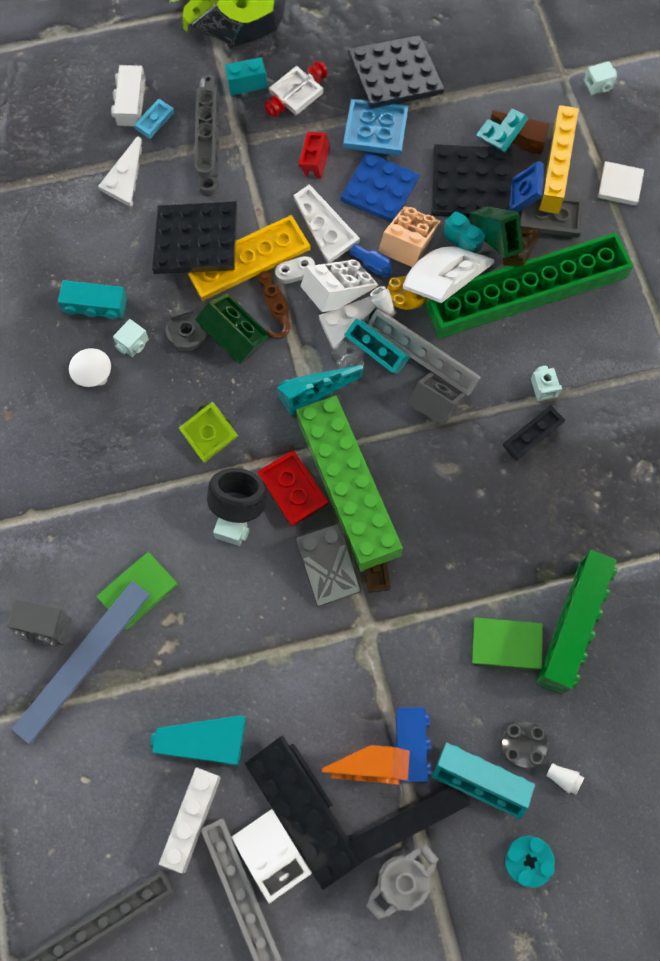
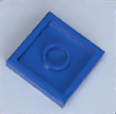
[509,161,544,212]

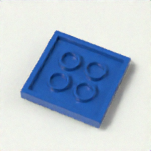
[341,152,420,223]

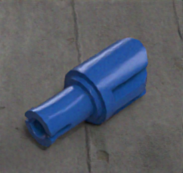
[349,244,392,277]

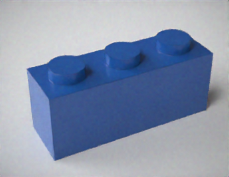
[395,708,431,783]

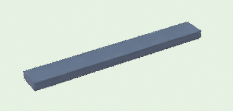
[12,581,151,744]

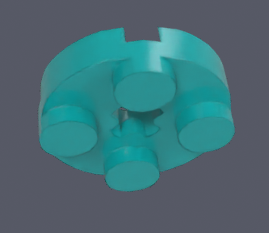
[504,836,555,888]

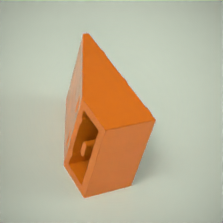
[322,745,410,785]

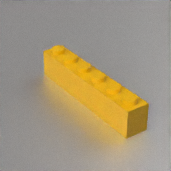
[539,105,579,214]

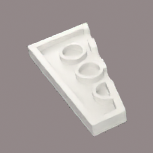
[294,184,360,263]

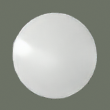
[69,348,111,387]

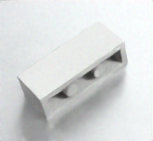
[111,65,145,126]

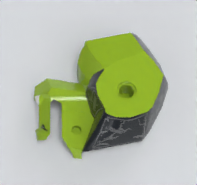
[169,0,285,46]

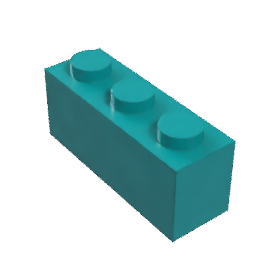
[58,280,127,319]
[344,318,410,374]

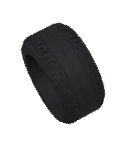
[207,468,267,523]

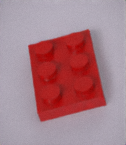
[257,450,329,527]

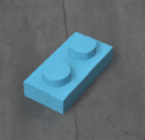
[134,99,174,139]

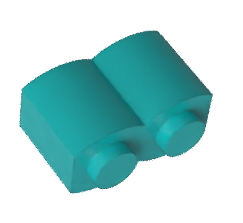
[443,212,485,254]

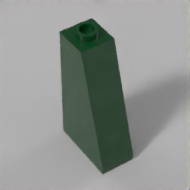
[470,206,524,258]

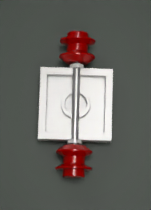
[265,61,327,118]

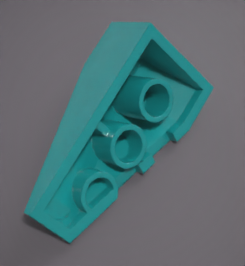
[277,365,363,416]

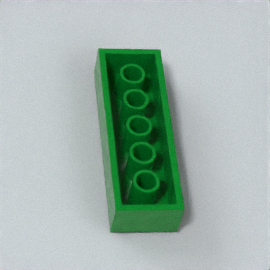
[536,550,618,695]

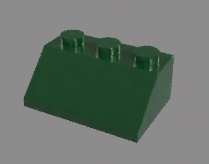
[195,293,270,364]

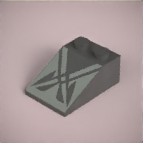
[296,524,360,607]

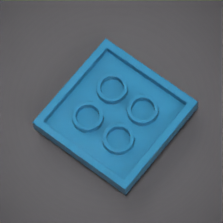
[343,99,408,156]

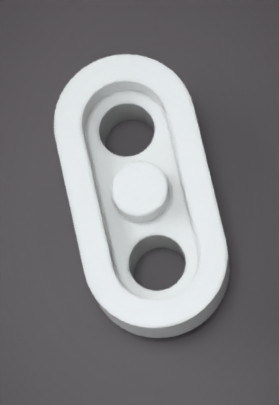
[275,256,315,284]

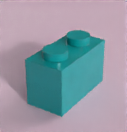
[224,57,267,96]

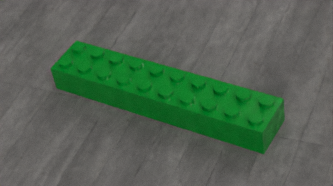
[424,232,633,339]

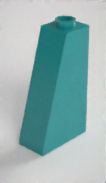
[150,715,247,766]

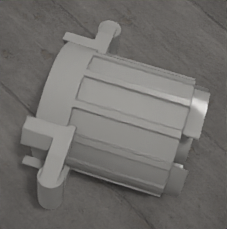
[366,845,439,920]

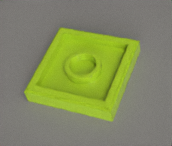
[179,402,239,463]

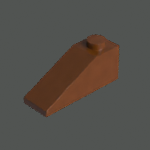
[490,110,550,154]

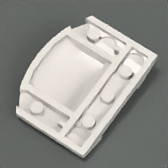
[403,246,494,303]

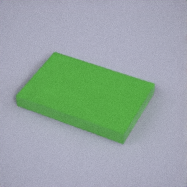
[96,552,178,630]
[472,617,543,670]

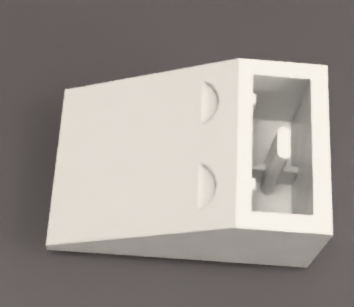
[300,259,378,312]
[232,809,312,903]

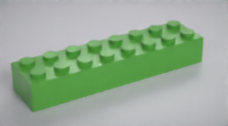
[296,395,403,572]

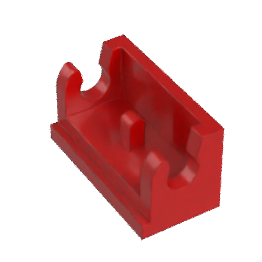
[298,132,330,179]

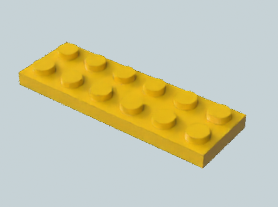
[187,215,310,301]

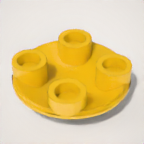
[387,276,425,310]

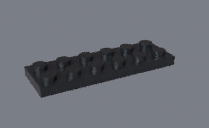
[244,736,363,890]

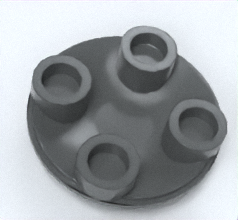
[501,721,549,769]

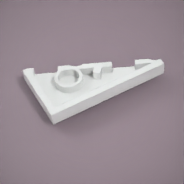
[98,136,142,207]
[319,296,377,352]

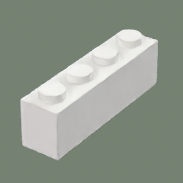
[159,768,221,873]

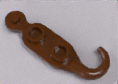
[258,271,290,339]

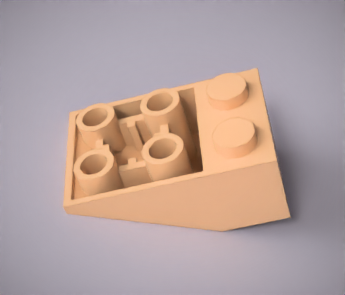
[378,206,441,267]

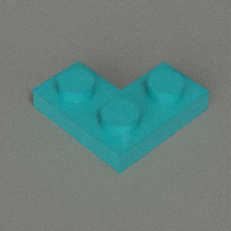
[476,108,529,152]

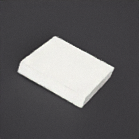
[597,161,644,206]

